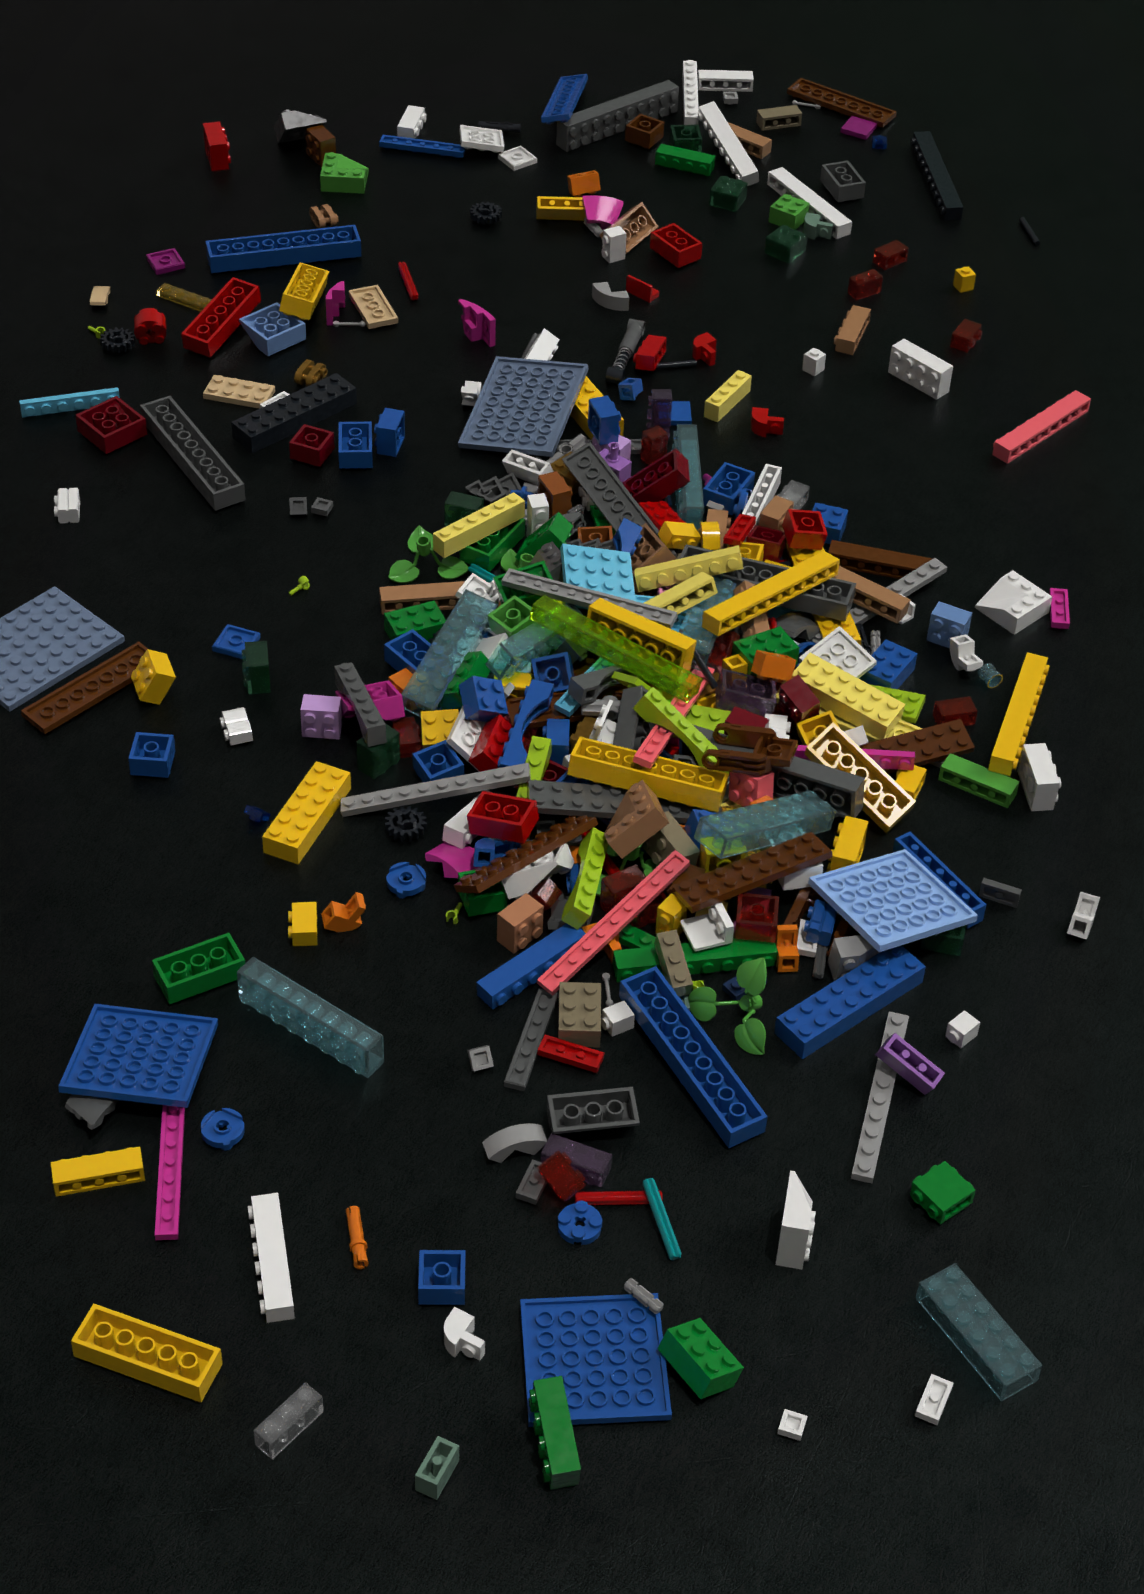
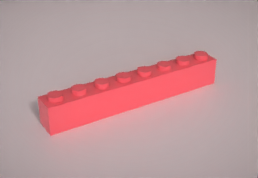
[992,390,1091,464]

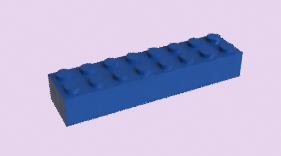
[774,945,926,1059]

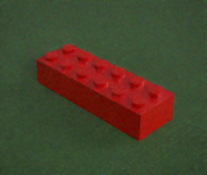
[181,277,261,358]

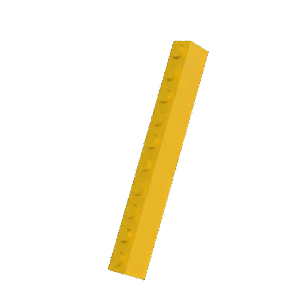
[702,551,840,636]
[988,652,1050,776]

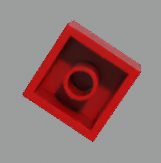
[782,509,828,550]

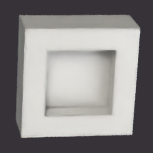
[777,1409,808,1441]

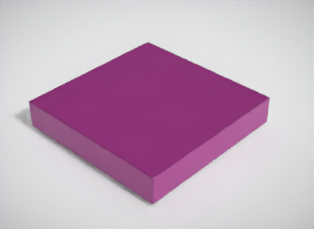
[840,116,877,140]
[146,248,185,275]

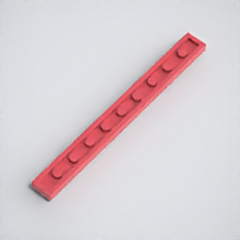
[633,665,715,769]
[537,850,690,996]

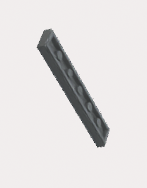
[504,988,559,1091]

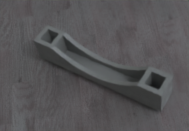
[568,660,670,705]
[334,662,387,747]

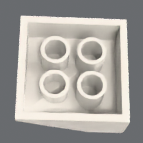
[975,570,1052,635]
[501,843,574,899]
[775,1171,816,1270]

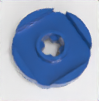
[733,488,752,519]
[386,862,426,899]
[201,1108,245,1150]
[558,1200,602,1245]

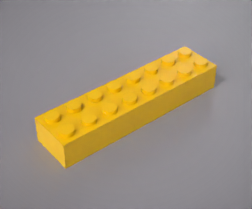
[567,737,729,812]

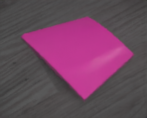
[582,195,624,230]
[326,281,345,326]
[458,299,496,347]
[425,842,479,879]

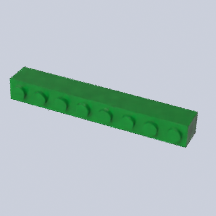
[612,934,778,982]

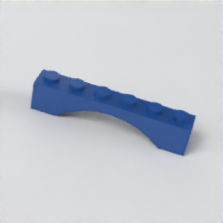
[612,518,643,557]
[497,679,554,768]

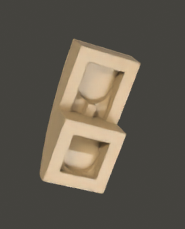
[90,286,110,305]

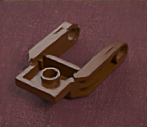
[701,723,798,776]
[783,887,852,958]

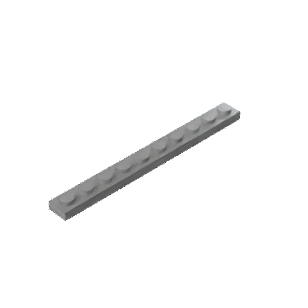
[806,558,947,643]
[501,568,678,629]
[341,763,531,817]
[851,1011,909,1184]

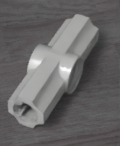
[546,434,589,464]
[581,695,621,721]

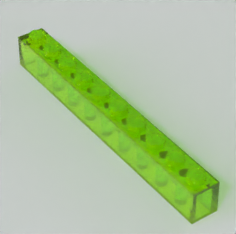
[529,595,703,703]

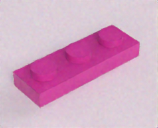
[1049,588,1070,629]

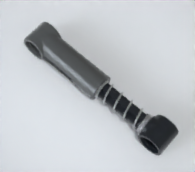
[606,319,645,384]

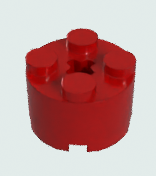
[134,308,166,345]

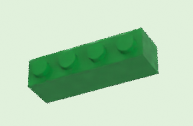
[655,144,715,176]

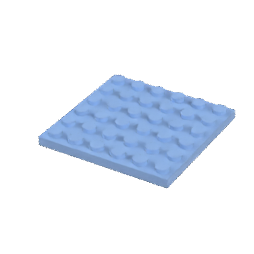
[808,849,978,952]

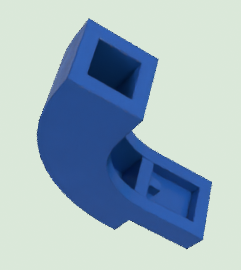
[473,837,532,867]

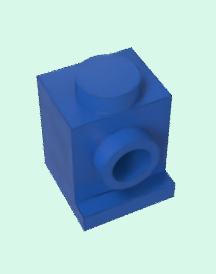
[618,378,643,400]

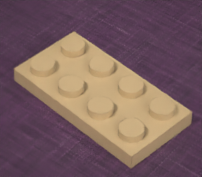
[349,285,398,329]
[203,375,275,409]

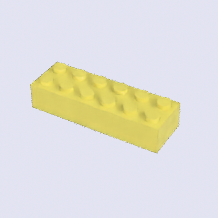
[792,653,905,740]

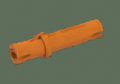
[346,1206,369,1269]

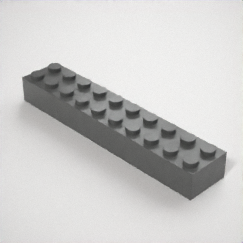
[556,80,679,152]
[140,396,246,511]
[679,544,856,621]
[679,724,865,818]

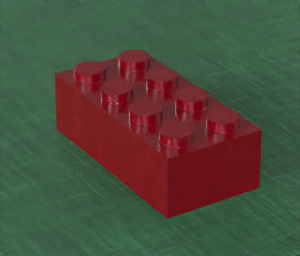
[623,448,690,503]

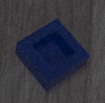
[872,135,887,149]
[244,805,271,823]

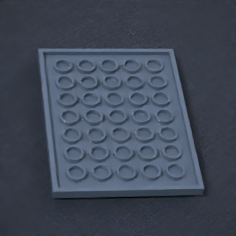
[458,356,589,457]
[0,586,125,712]

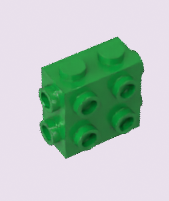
[910,1161,976,1225]

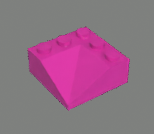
[335,680,405,721]

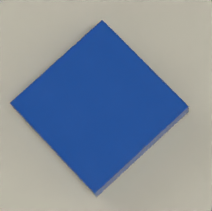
[657,401,692,426]
[212,624,261,660]

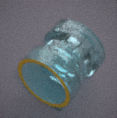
[978,663,1003,688]

